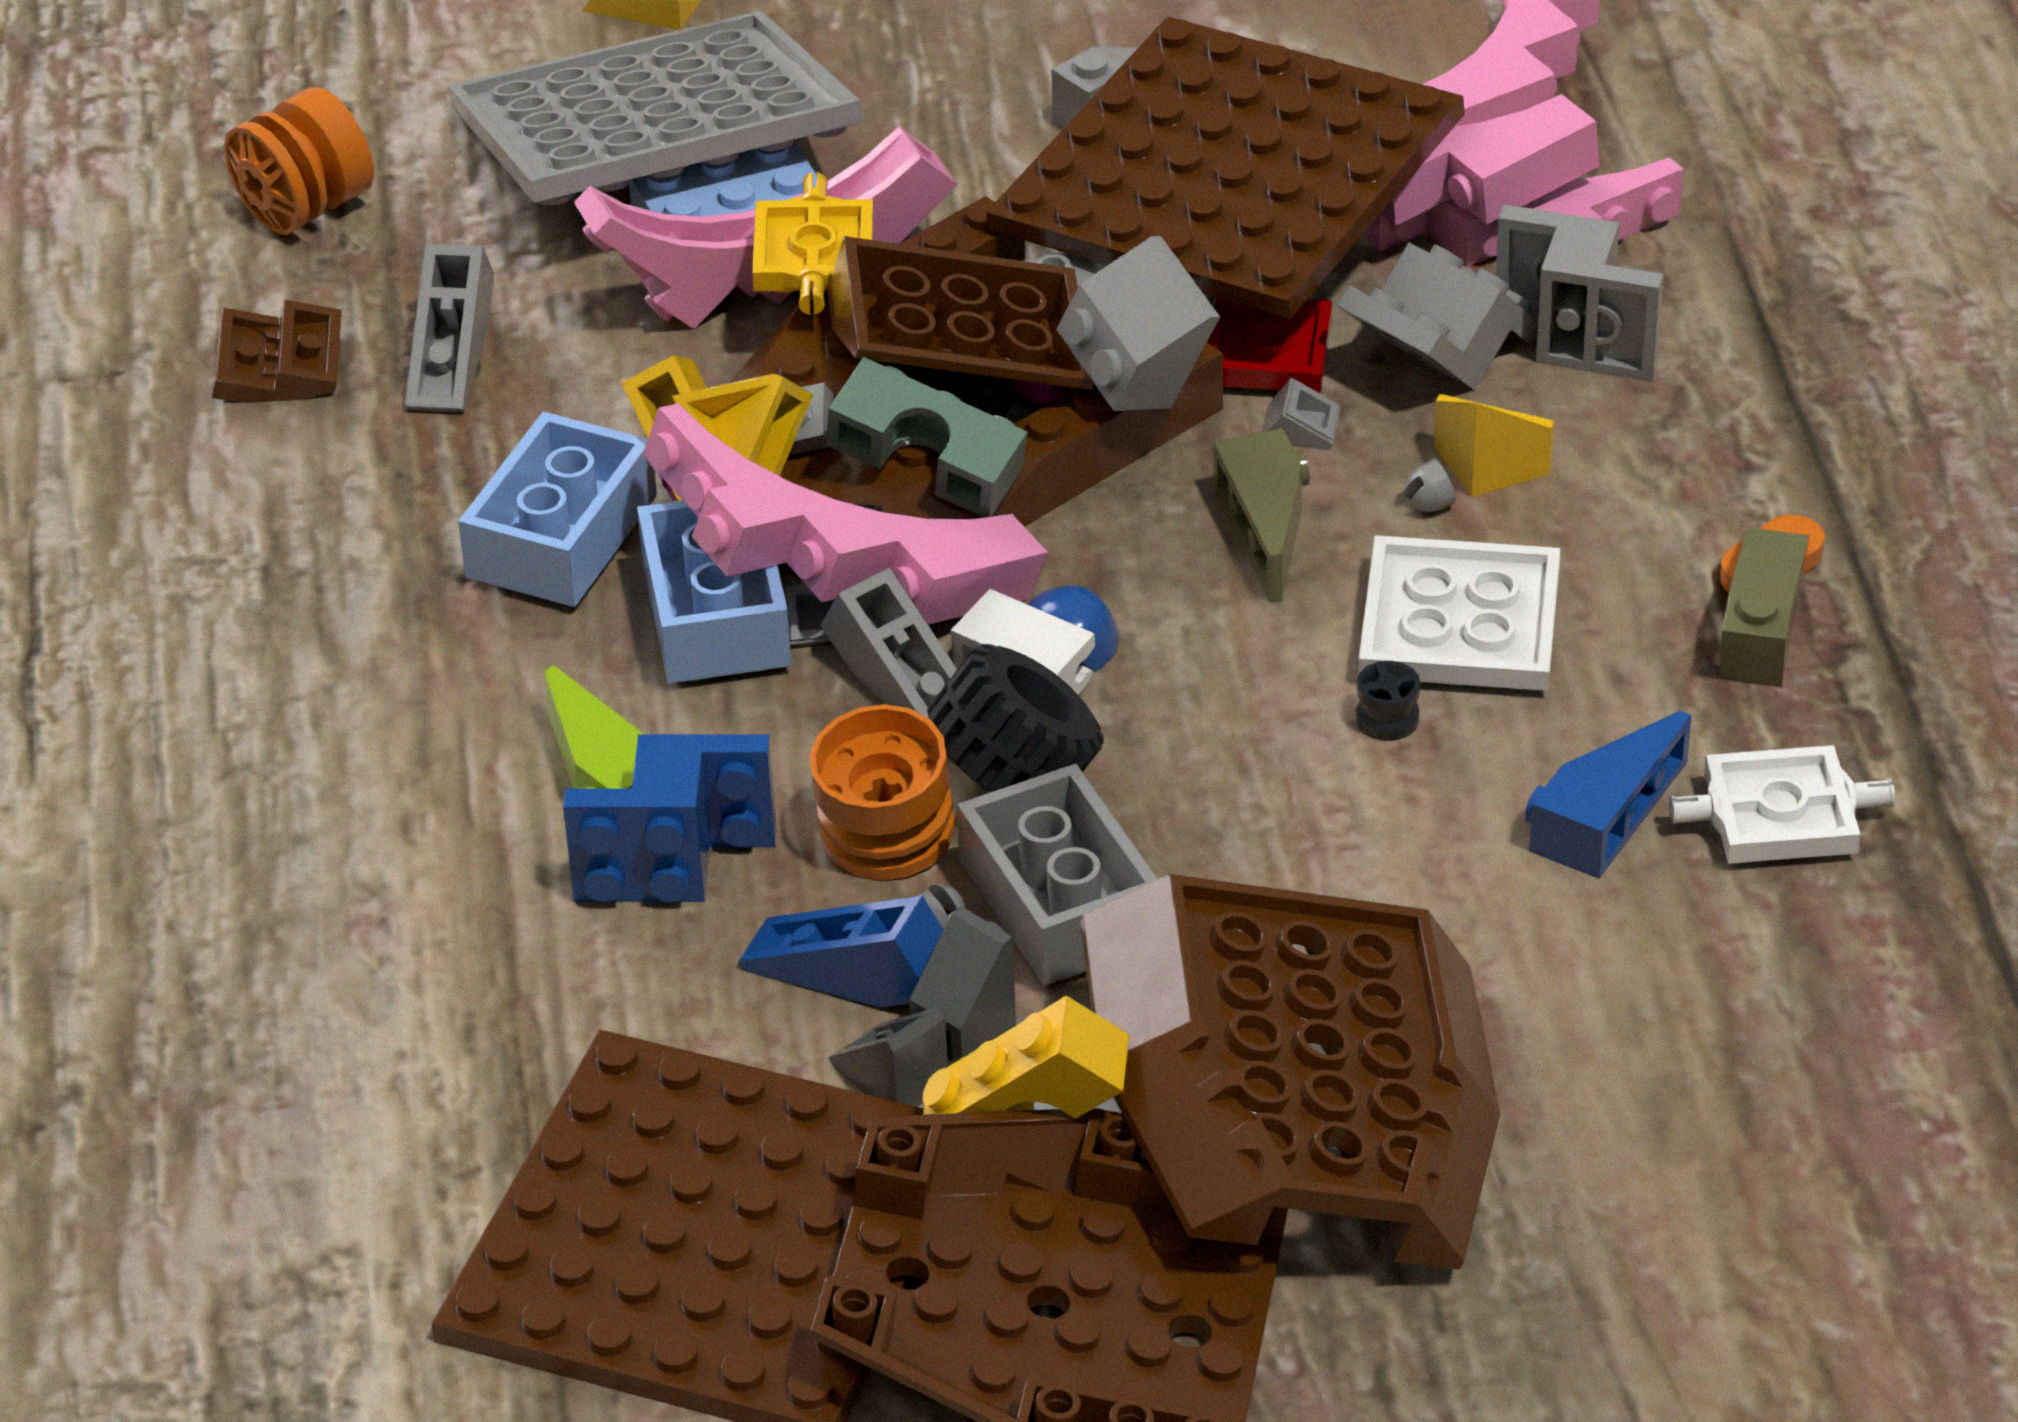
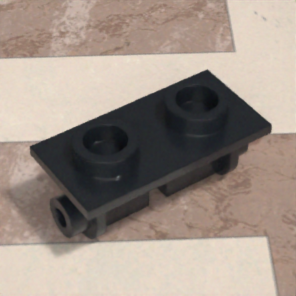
[922,367,1031,418]

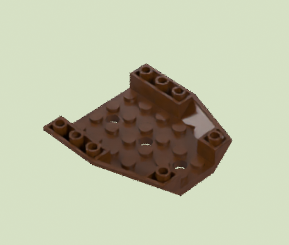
[1080,874,1500,1270]
[810,1108,1288,1422]

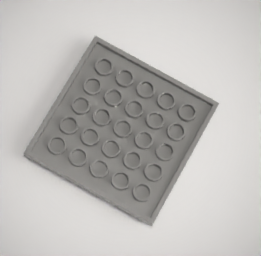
[448,10,864,205]

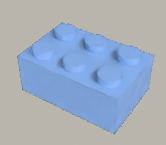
[629,139,817,216]
[458,412,657,607]
[637,500,792,684]

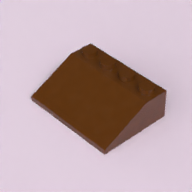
[827,236,1094,390]

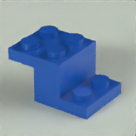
[563,734,777,902]

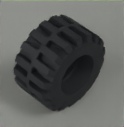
[927,644,1104,792]

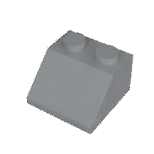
[1056,236,1220,411]

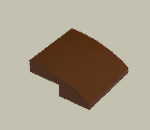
[212,300,342,402]

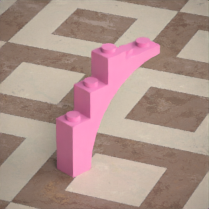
[1422,0,1600,126]
[1380,94,1599,226]
[574,126,957,329]
[1362,158,1684,268]
[643,404,1048,625]

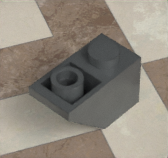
[909,906,1016,1066]

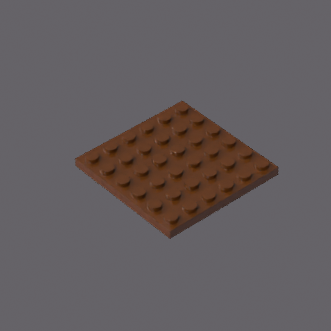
[986,16,1465,319]
[431,1029,924,1422]

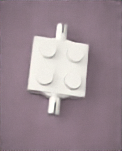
[1669,745,1895,864]

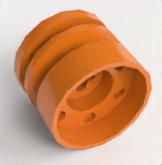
[223,86,374,235]
[809,704,956,881]

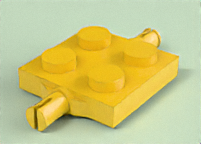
[753,172,873,315]

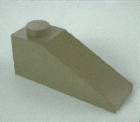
[1214,428,1310,603]
[1719,527,1809,687]

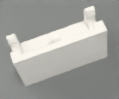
[951,589,1095,695]

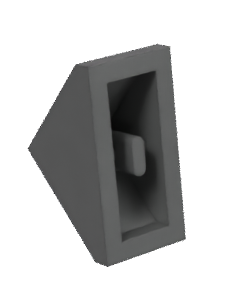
[828,1007,948,1107]

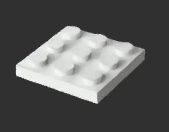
[1358,535,1561,691]

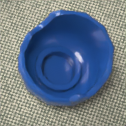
[1027,585,1119,671]

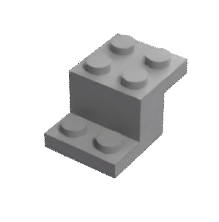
[1496,204,1664,382]
[1337,243,1538,391]

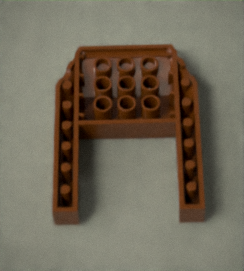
[729,196,1223,581]

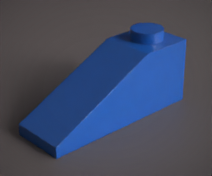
[1525,711,1691,879]
[739,895,944,1007]

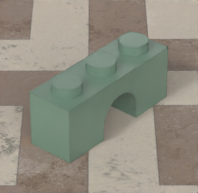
[826,357,1027,518]

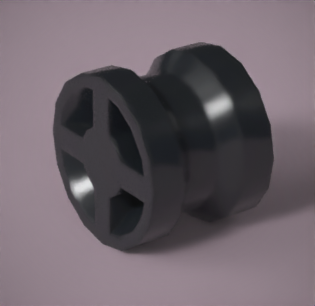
[1356,661,1421,741]

